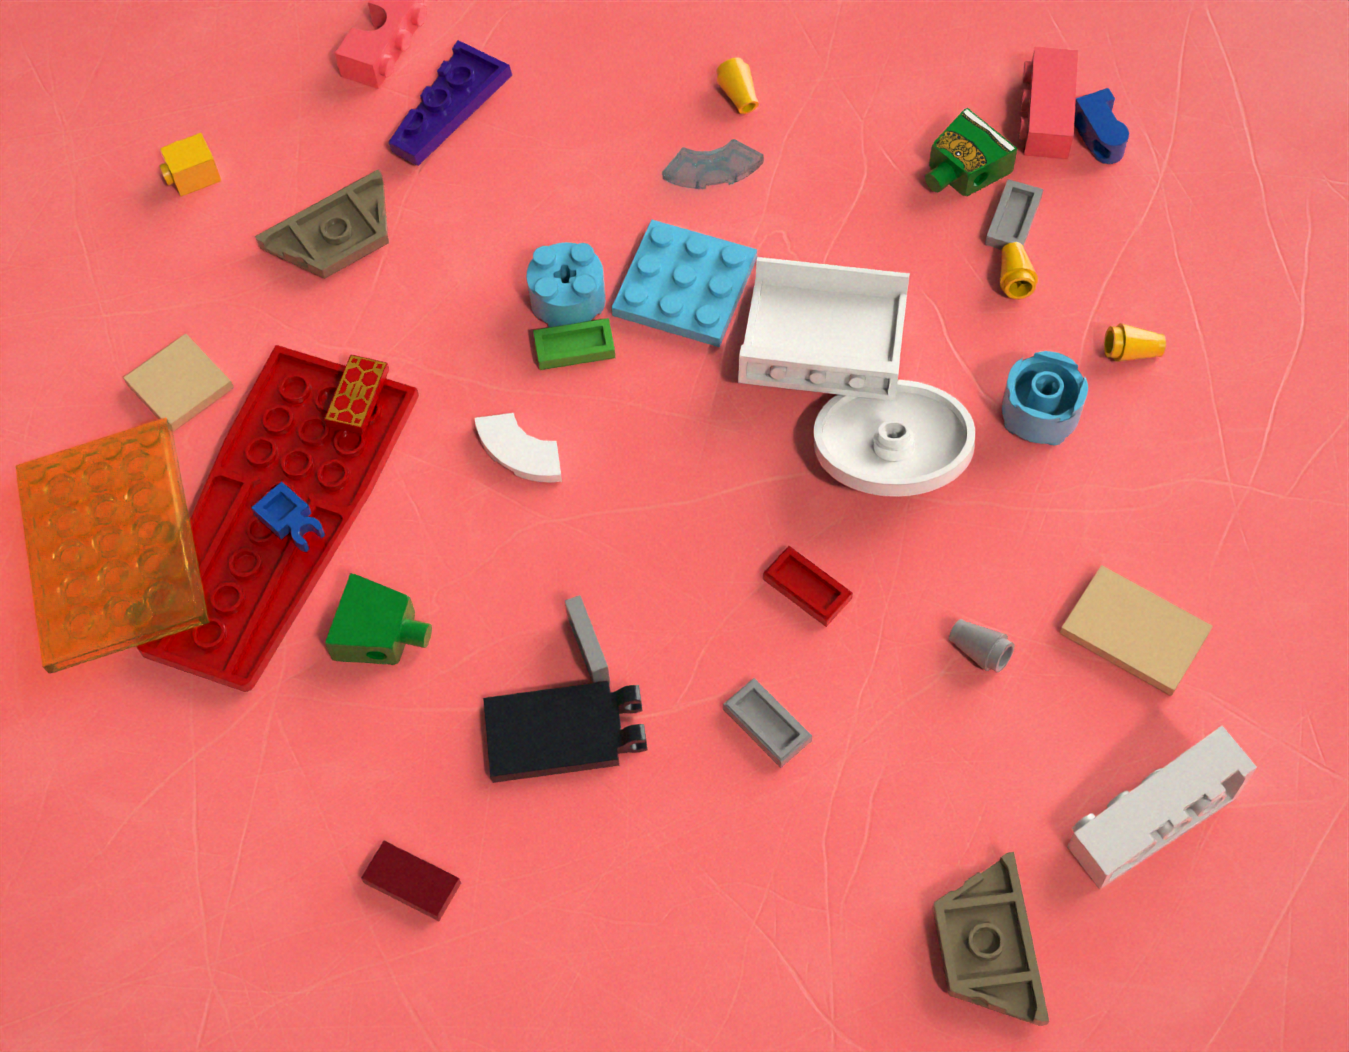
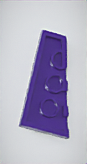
[388,40,512,166]

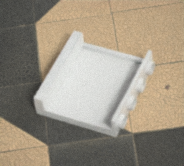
[738,257,910,401]

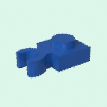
[251,481,325,552]

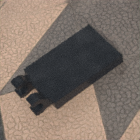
[483,681,648,783]

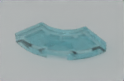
[662,139,764,189]

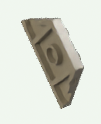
[255,169,389,279]
[932,852,1049,1026]

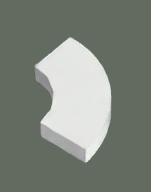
[474,413,562,483]

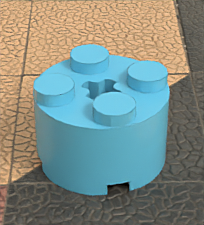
[527,242,606,327]
[1002,351,1088,446]

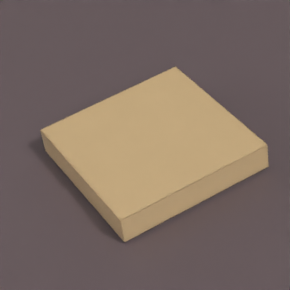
[123,333,234,433]

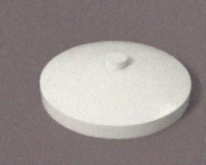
[814,380,975,497]

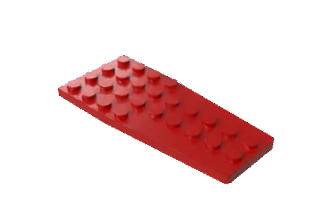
[136,345,419,692]

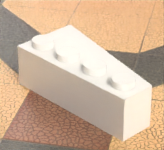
[1067,725,1257,889]

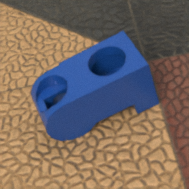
[1074,88,1129,164]

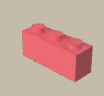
[1018,47,1078,159]

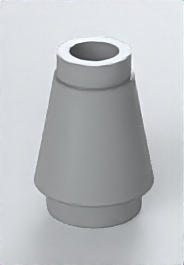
[949,619,1015,673]

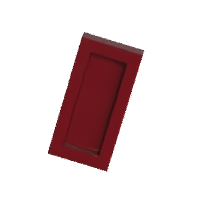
[361,841,461,921]

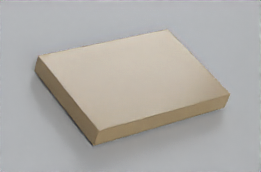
[1060,565,1213,696]

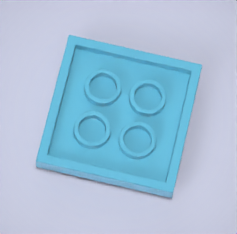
[612,219,757,347]

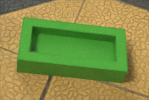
[533,318,616,370]

